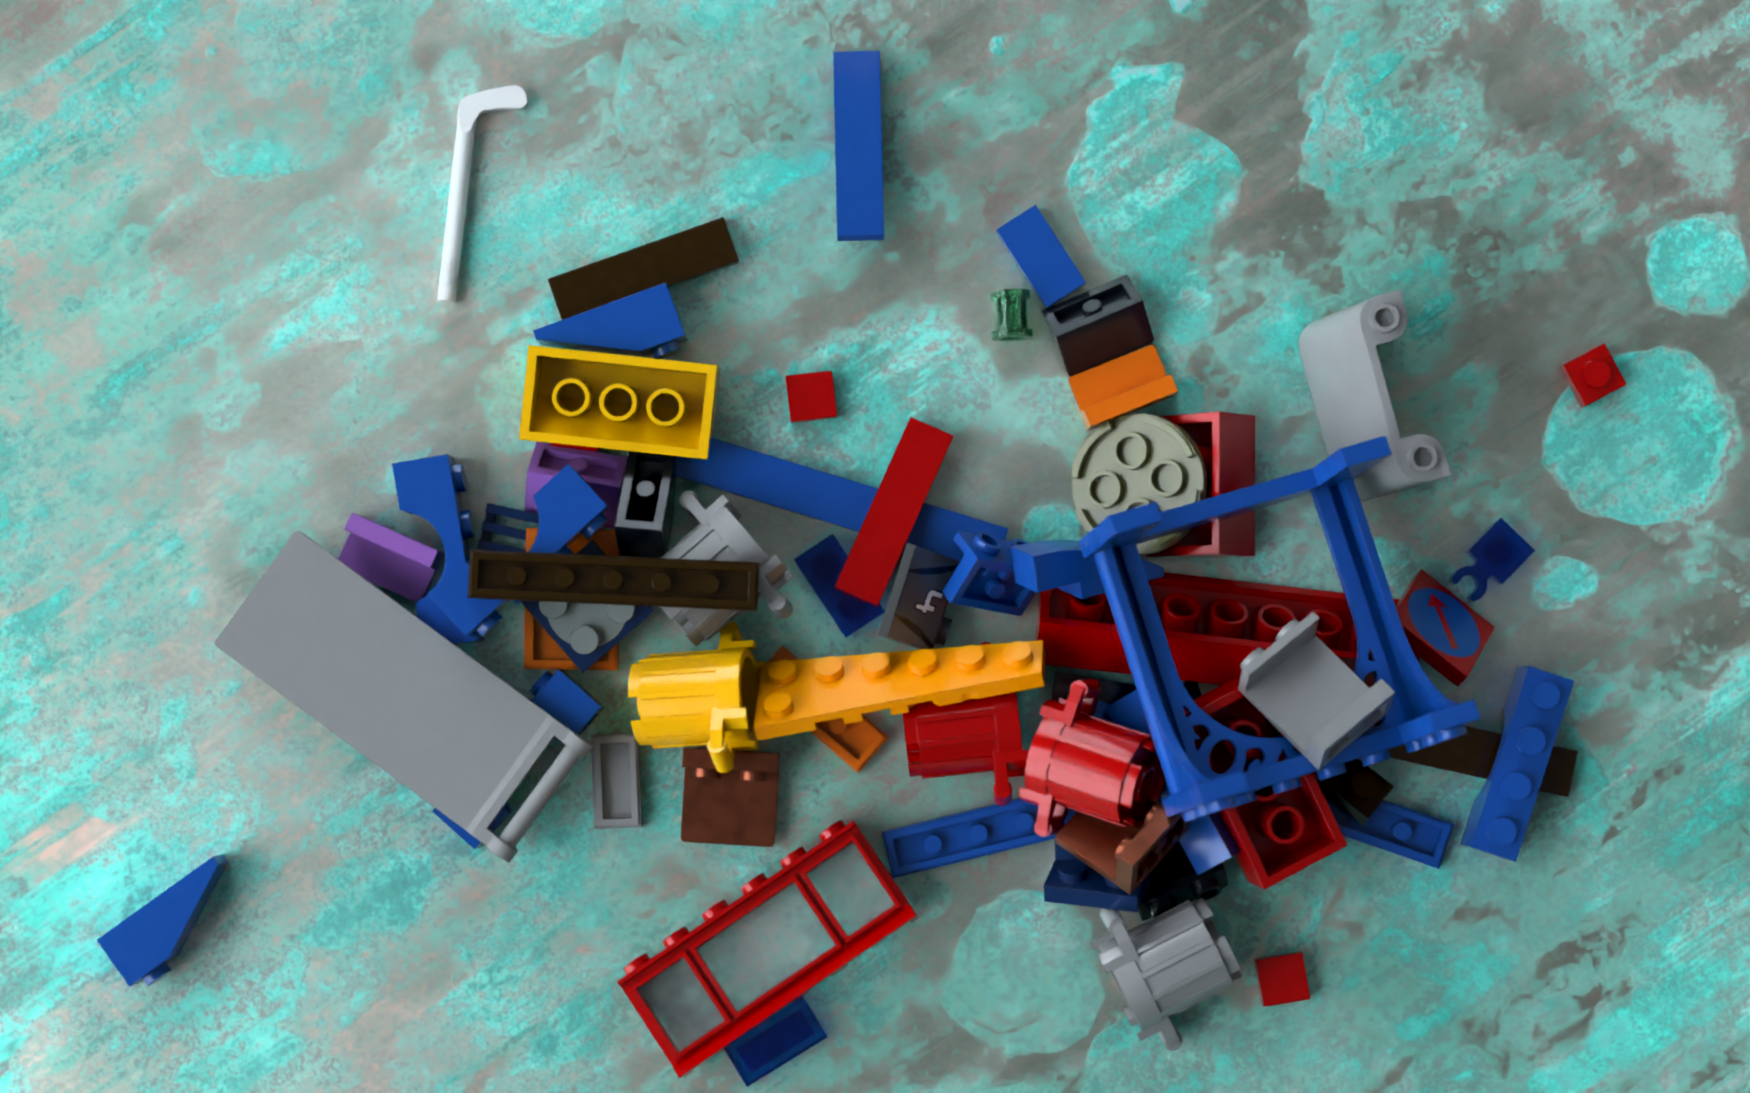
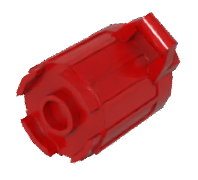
[902,642,1029,806]
[1018,679,1166,837]

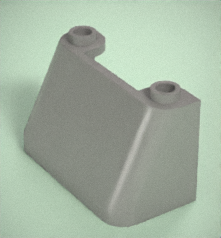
[1298,289,1451,501]

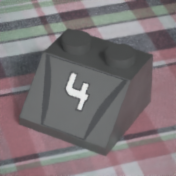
[878,543,960,649]

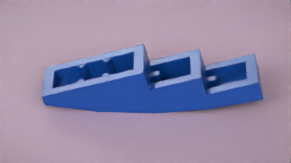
[833,51,884,241]

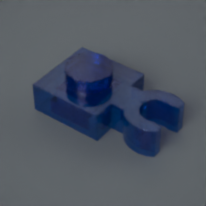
[1449,518,1535,602]

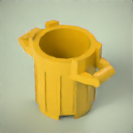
[628,621,764,773]

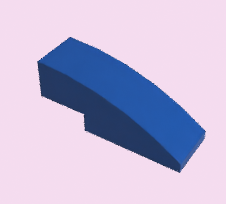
[1011,540,1164,599]

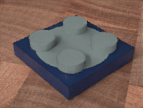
[521,540,655,673]

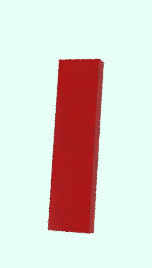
[834,417,953,608]

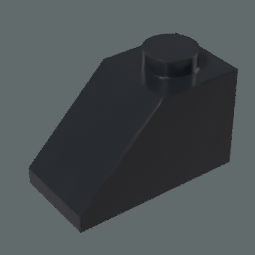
[614,451,677,558]

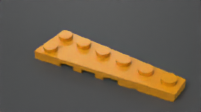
[753,640,1045,740]

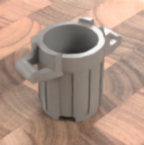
[661,491,794,646]
[1090,898,1242,1051]

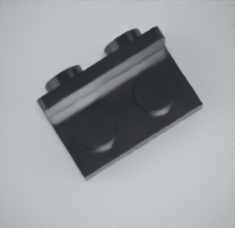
[1138,841,1228,921]

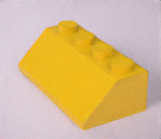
[519,345,721,460]

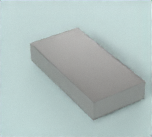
[591,733,643,829]

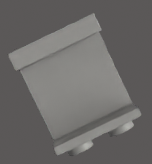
[1238,612,1395,770]

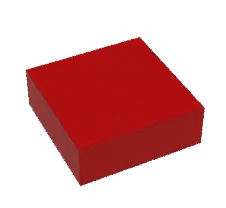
[785,370,837,424]
[1254,951,1310,1007]

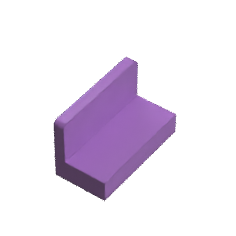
[525,442,628,529]
[338,513,444,602]

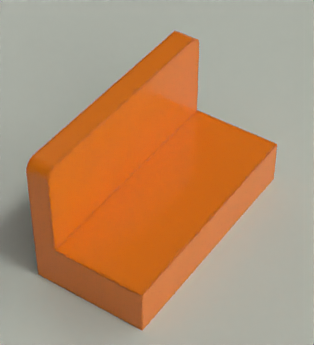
[1068,345,1178,430]

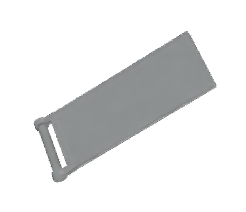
[215,531,594,862]

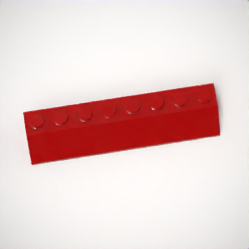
[1035,572,1420,688]

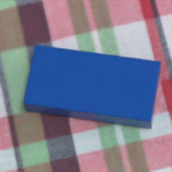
[996,205,1086,309]

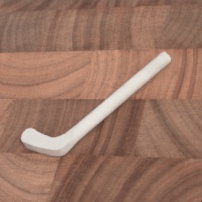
[437,85,528,303]

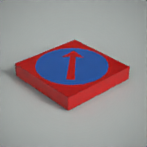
[1396,569,1495,687]

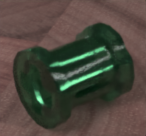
[989,289,1033,342]

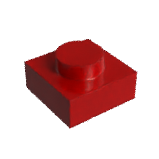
[1560,343,1627,408]

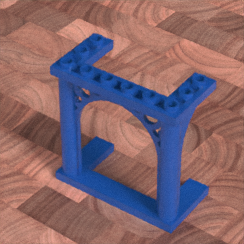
[1078,435,1480,823]

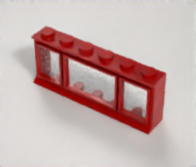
[617,820,919,1078]

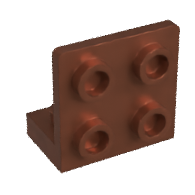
[681,747,780,847]
[1056,800,1189,895]

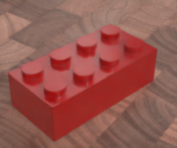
[1183,675,1347,890]

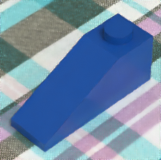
[533,283,688,359]
[97,854,228,987]

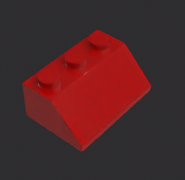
[1146,411,1255,558]

